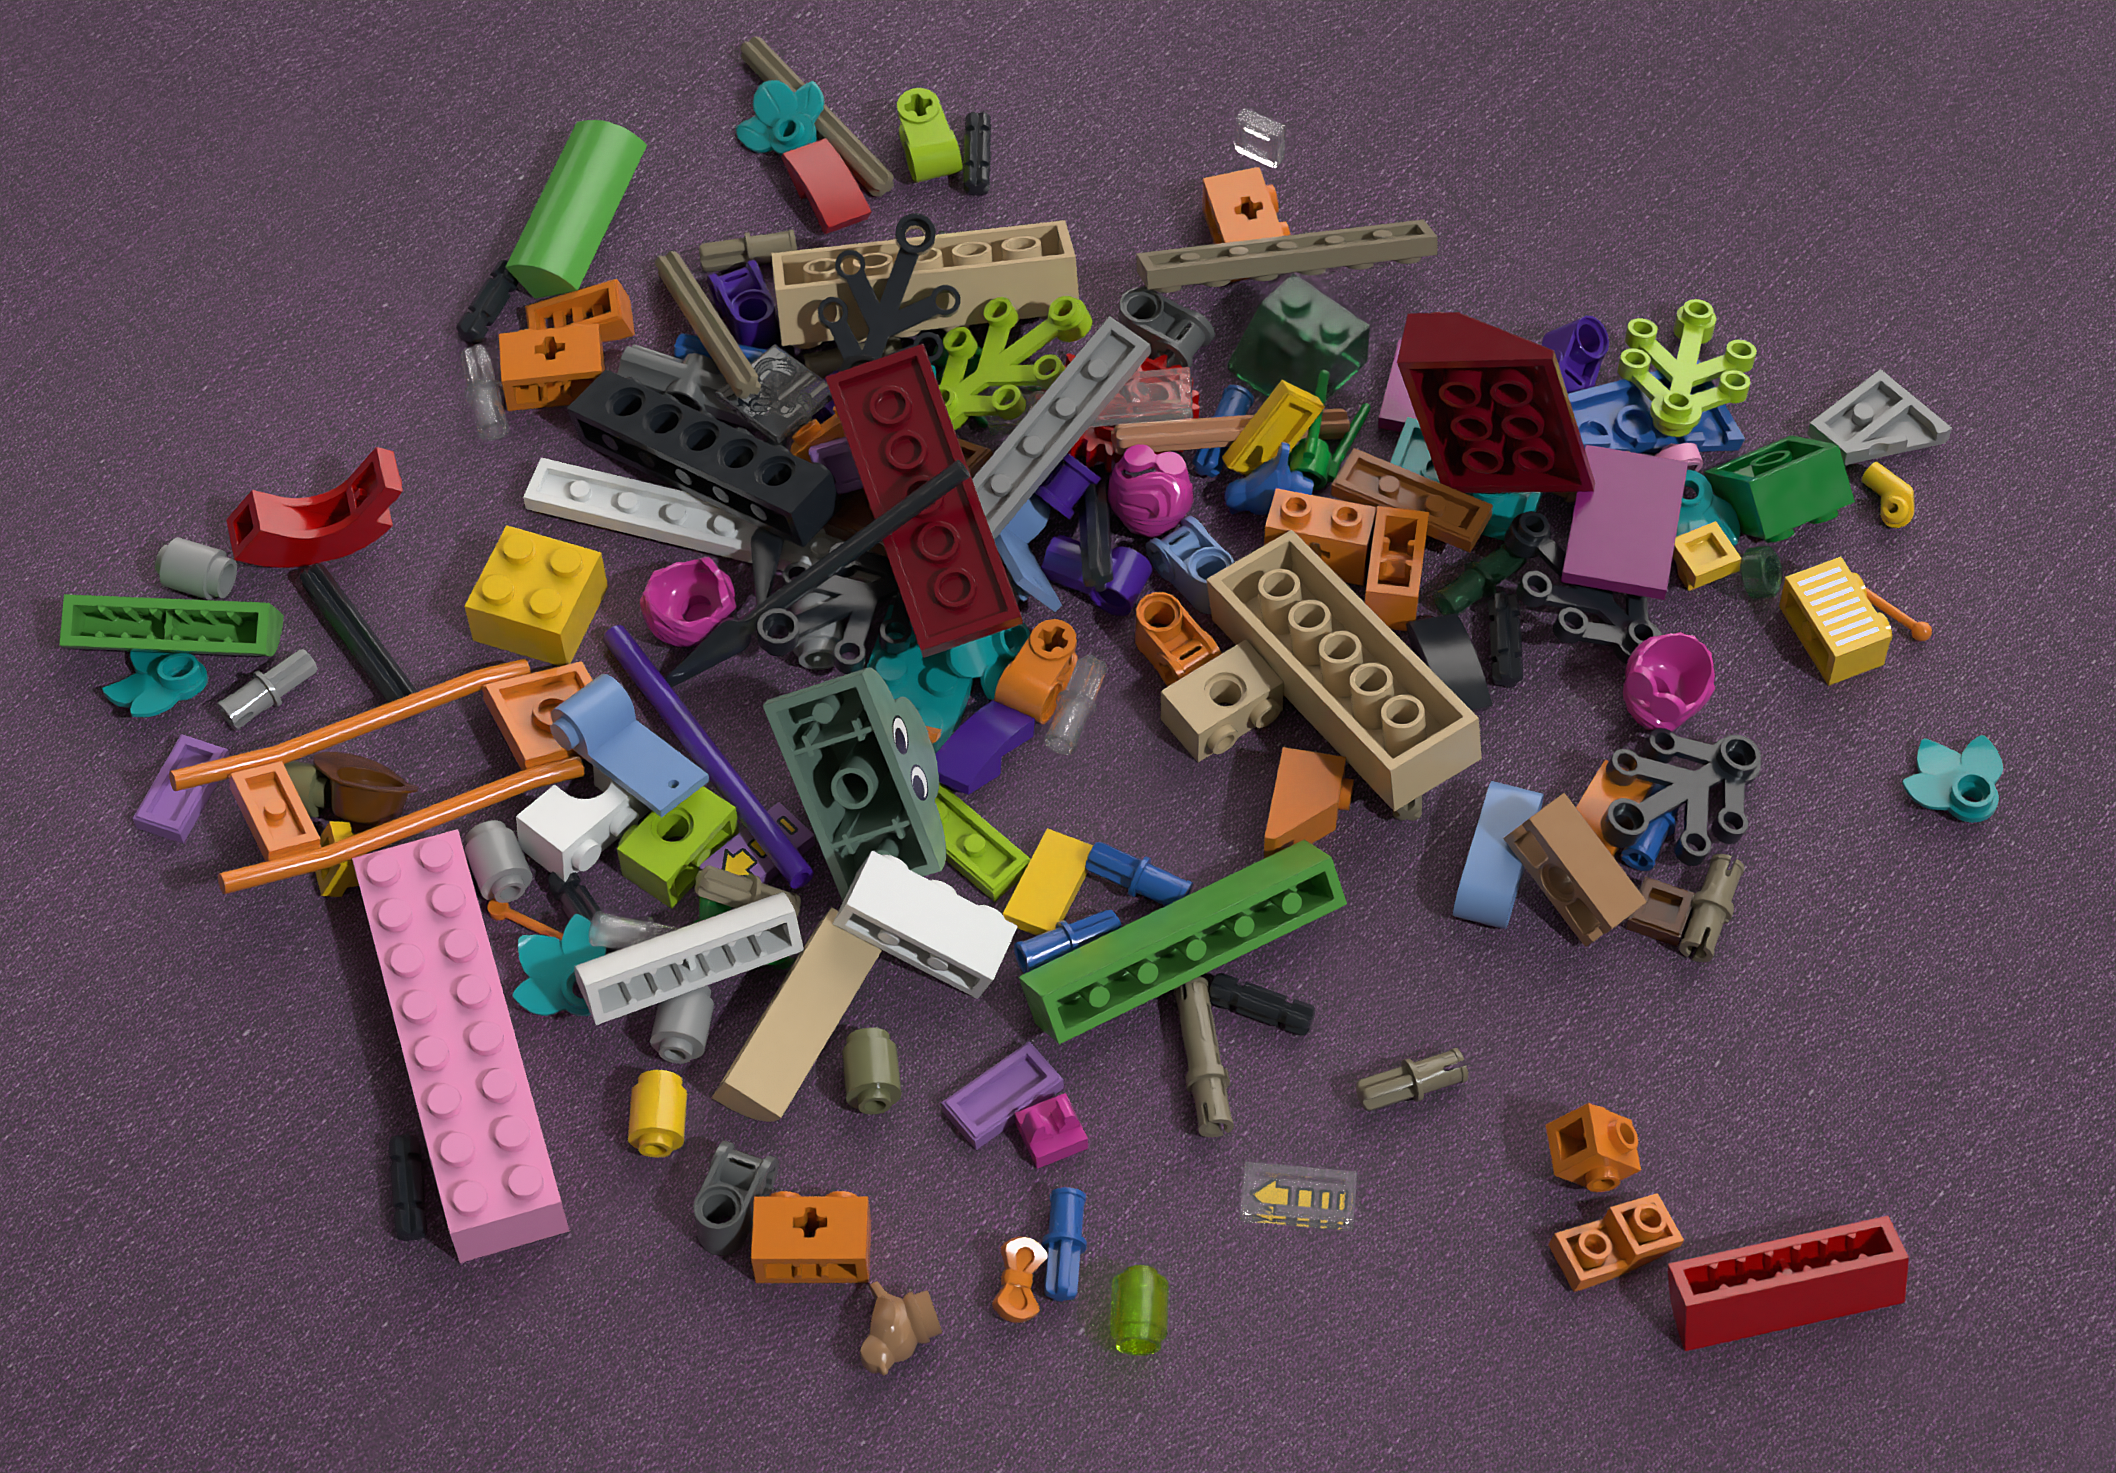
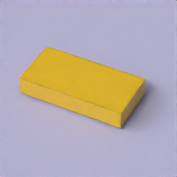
[1222,380,1325,476]
[1003,828,1093,936]

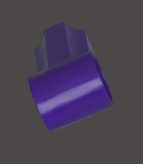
[1041,534,1153,616]

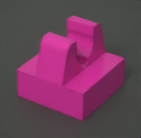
[1014,1093,1088,1169]

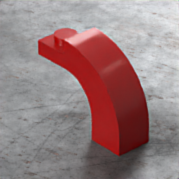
[226,447,403,568]

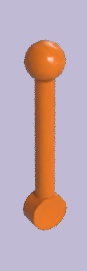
[1851,572,1932,642]
[488,898,563,940]

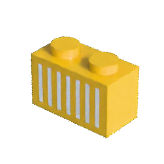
[1779,557,1892,686]

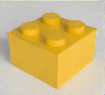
[464,525,608,666]

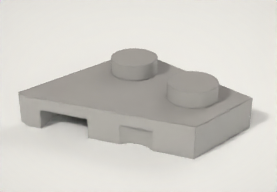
[1807,369,1952,465]

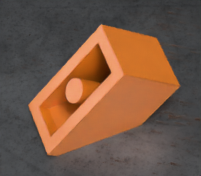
[1264,747,1354,859]

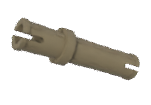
[1173,977,1234,1138]

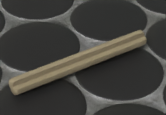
[740,36,894,197]
[655,251,761,399]

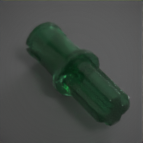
[1433,543,1527,616]

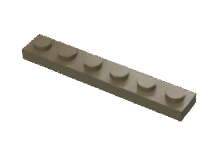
[1136,220,1437,293]

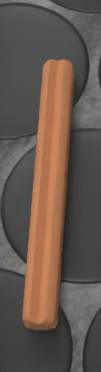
[1111,408,1350,455]

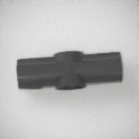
[617,344,771,430]

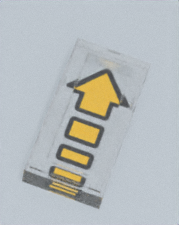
[1240,1162,1357,1231]

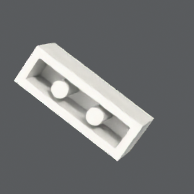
[833,851,1018,999]

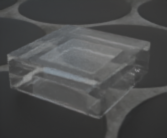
[1235,107,1286,169]

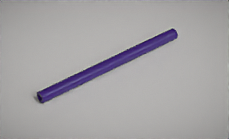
[603,625,814,889]

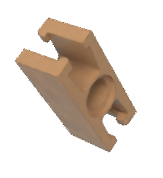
[1503,793,1647,947]

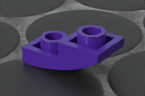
[935,700,1035,795]

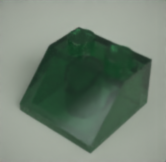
[1227,273,1370,401]

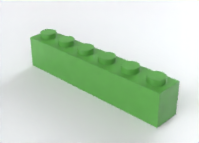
[1018,839,1347,1044]

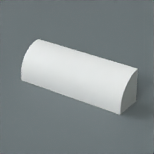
[574,892,804,1025]

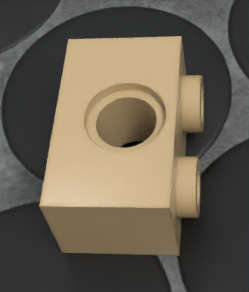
[1161,639,1284,762]

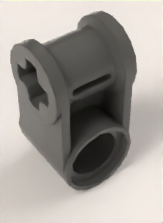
[1119,287,1215,375]
[693,1140,779,1256]

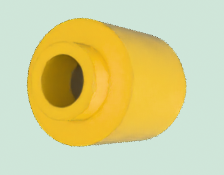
[628,1070,687,1158]

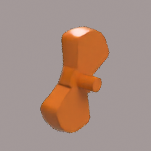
[992,1236,1048,1323]

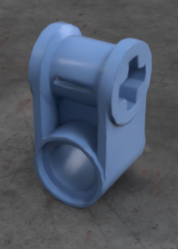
[1145,516,1234,614]

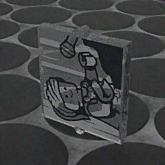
[715,344,832,444]

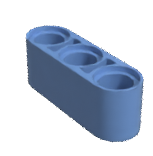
[1453,781,1544,930]

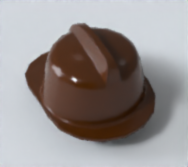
[313,752,419,833]

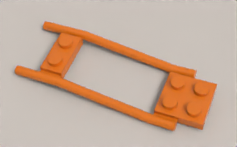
[169,659,593,895]

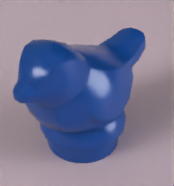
[1224,442,1313,516]

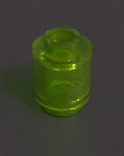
[1110,1265,1169,1356]

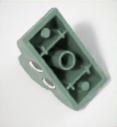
[763,668,946,901]

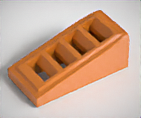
[525,279,635,342]

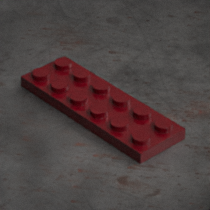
[825,344,1023,658]

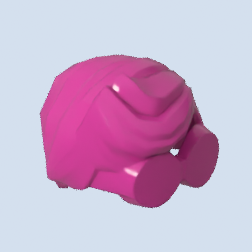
[1107,444,1194,538]
[640,556,736,647]
[1623,632,1715,732]

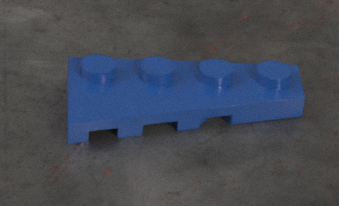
[1568,359,1745,454]

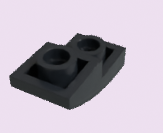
[1406,613,1493,713]

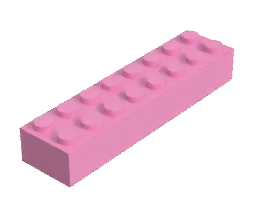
[352,829,569,1263]

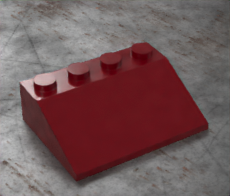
[1397,312,1596,493]

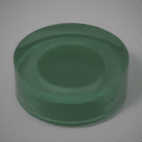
[1741,546,1782,599]

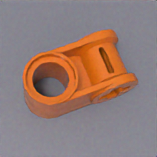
[1135,592,1222,687]
[994,619,1079,724]

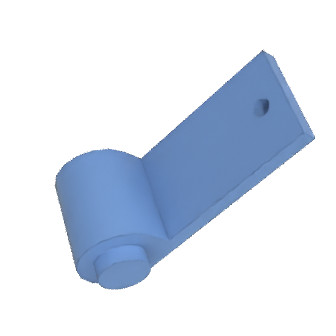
[994,492,1062,612]
[550,674,709,818]

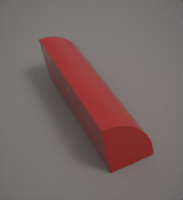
[1668,1216,1909,1351]

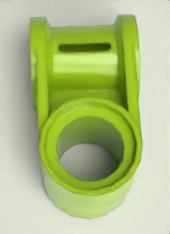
[897,88,962,183]

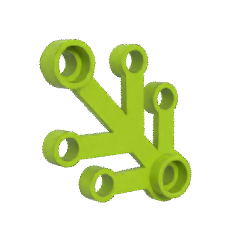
[939,296,1092,430]
[1617,299,1757,437]

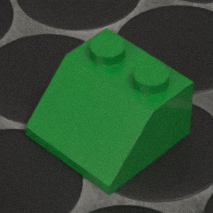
[1704,435,1855,543]

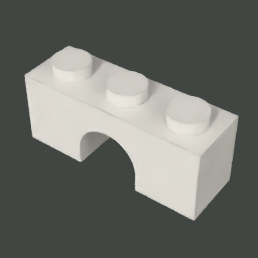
[516,765,651,882]

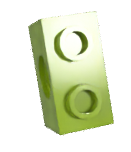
[617,786,740,909]

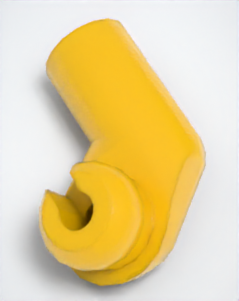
[1861,462,1914,528]

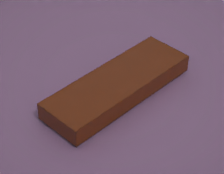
[1331,448,1493,553]

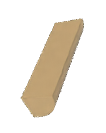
[711,907,882,1122]

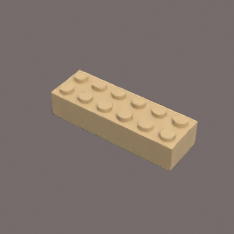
[771,220,1079,349]
[1206,530,1482,812]

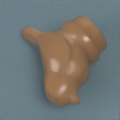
[860,1281,943,1376]

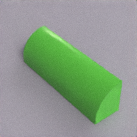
[506,120,647,299]
[59,594,284,657]

